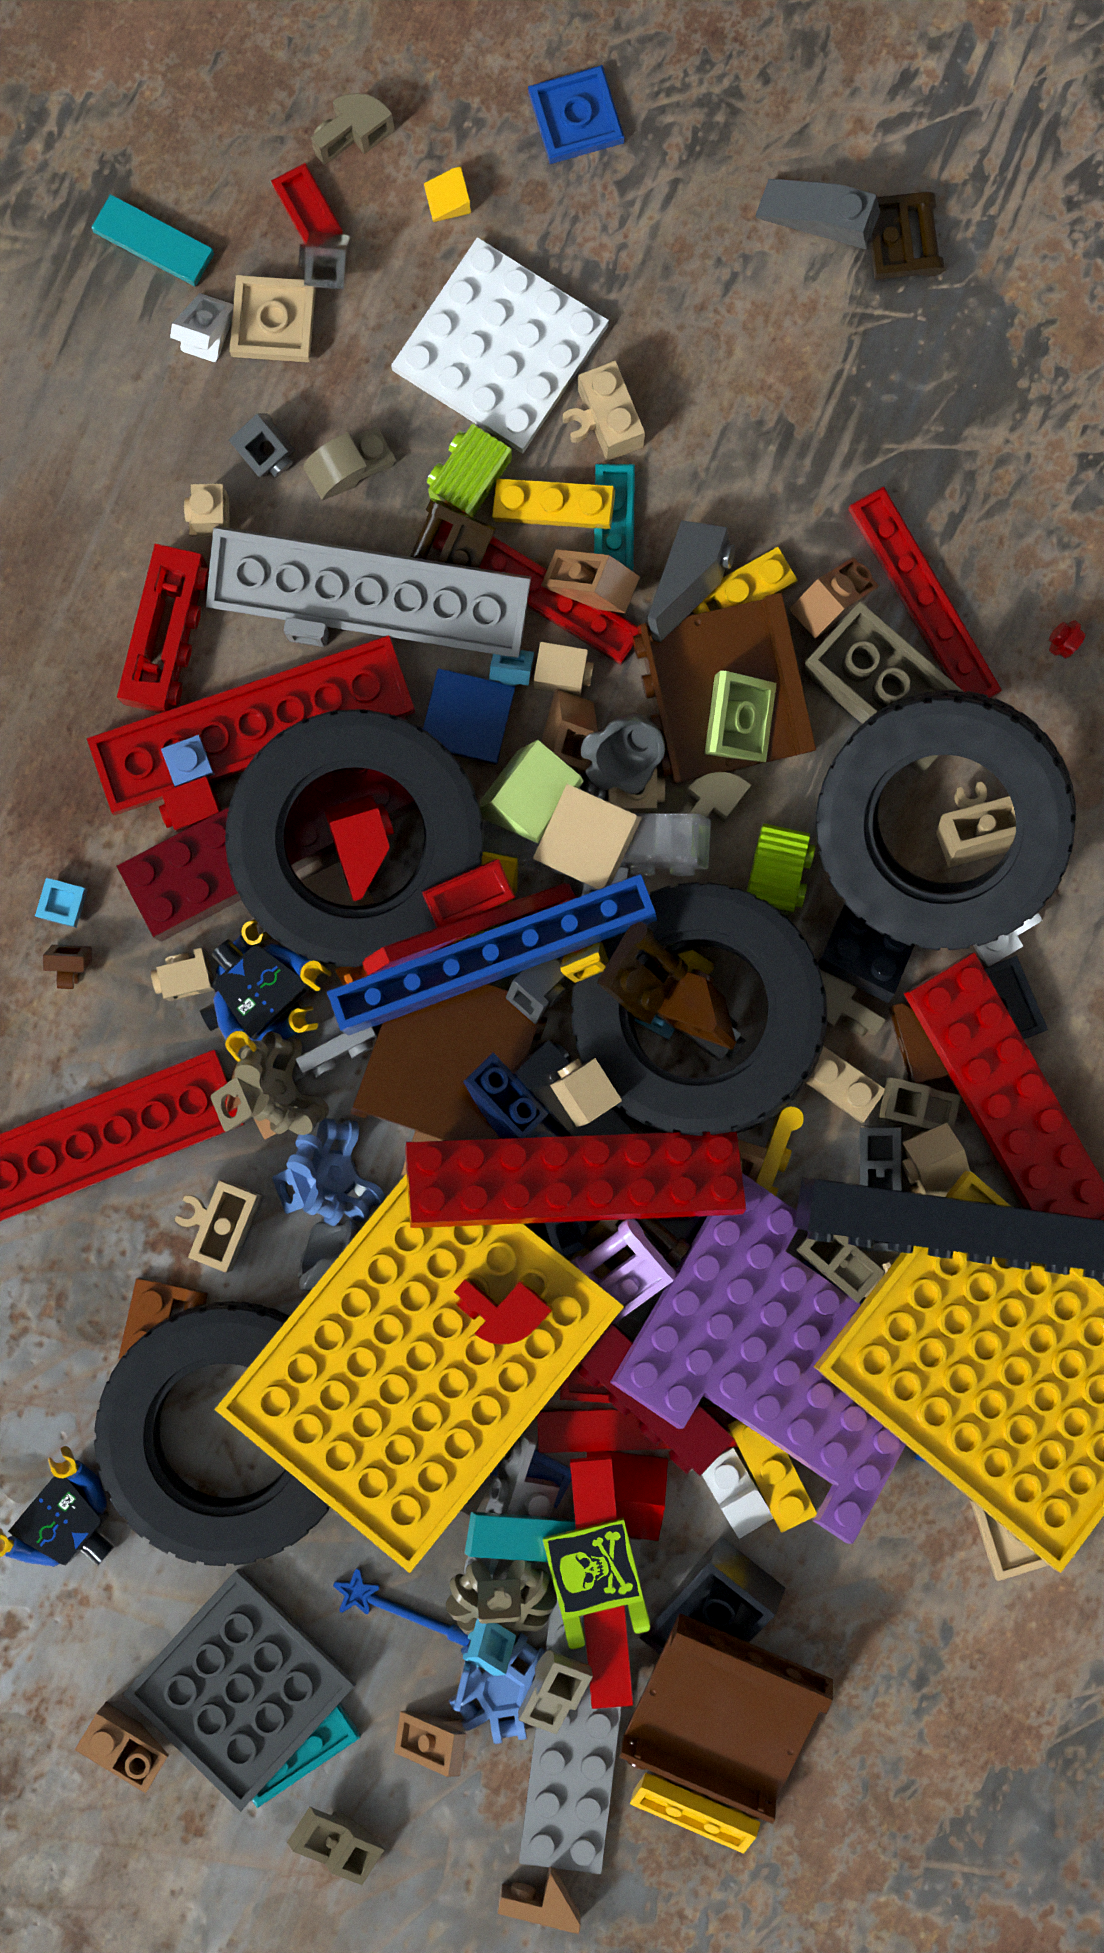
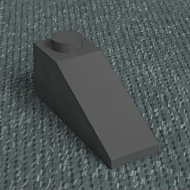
[755,179,880,250]
[648,520,735,642]
[859,1125,903,1252]

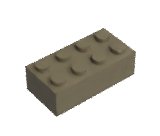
[801,601,964,775]

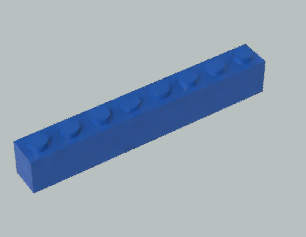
[327,874,657,1036]

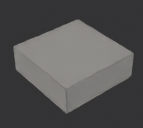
[284,617,329,647]

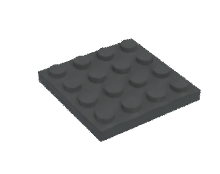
[123,1569,356,1812]

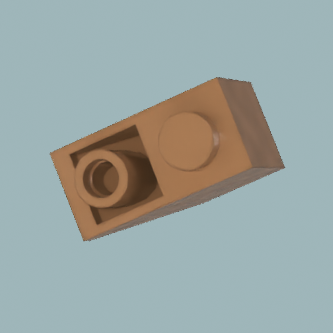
[789,557,879,638]
[541,689,598,774]
[75,1702,169,1794]

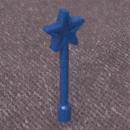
[333,1567,470,1646]

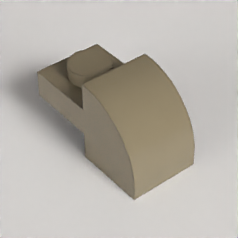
[311,93,395,165]
[303,427,396,501]
[675,772,751,844]
[820,969,885,1037]
[879,1078,961,1131]
[796,1235,885,1303]
[518,1650,593,1735]
[287,1807,385,1885]

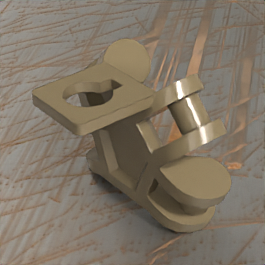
[211,1031,329,1135]
[445,1560,557,1635]

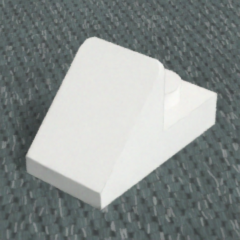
[170,293,234,362]
[702,1447,774,1539]

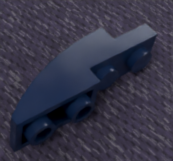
[463,1052,564,1139]

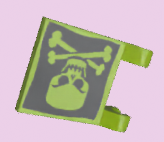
[543,1518,650,1649]

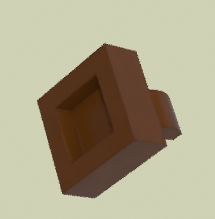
[43,945,92,989]

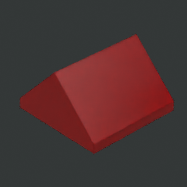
[586,1451,668,1541]

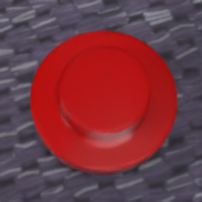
[1049,620,1086,659]

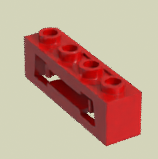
[117,544,209,713]

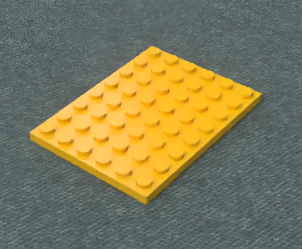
[813,1170,1104,1573]
[214,1173,624,1573]

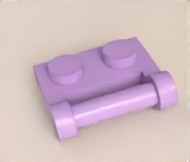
[570,1219,677,1325]

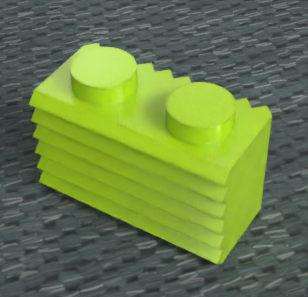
[427,424,512,517]
[747,823,815,915]

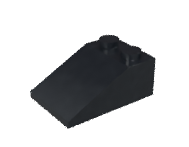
[639,1536,786,1655]

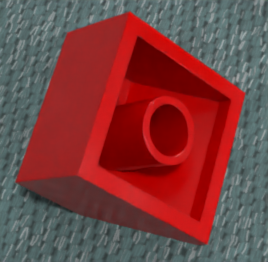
[324,794,394,901]

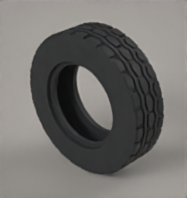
[815,690,1076,951]
[225,709,484,967]
[571,882,827,1136]
[94,1301,330,1566]

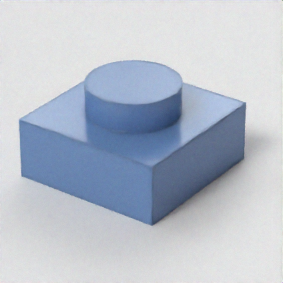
[161,735,215,787]

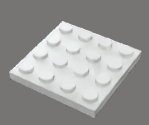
[391,237,609,454]

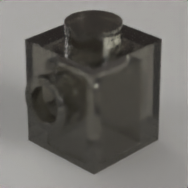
[298,231,350,290]

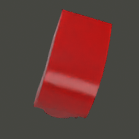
[454,1277,553,1345]

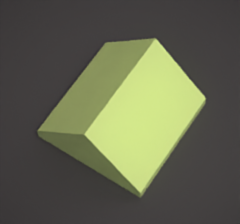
[704,671,777,762]
[479,740,583,843]

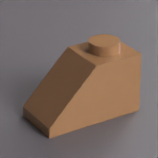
[541,549,640,613]

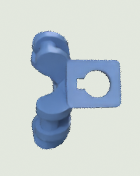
[272,1118,385,1226]
[448,1633,545,1744]

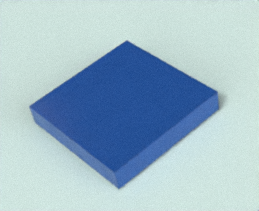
[528,65,625,164]
[423,668,515,765]

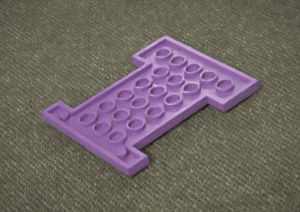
[610,1173,906,1544]

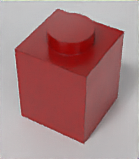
[159,776,222,833]

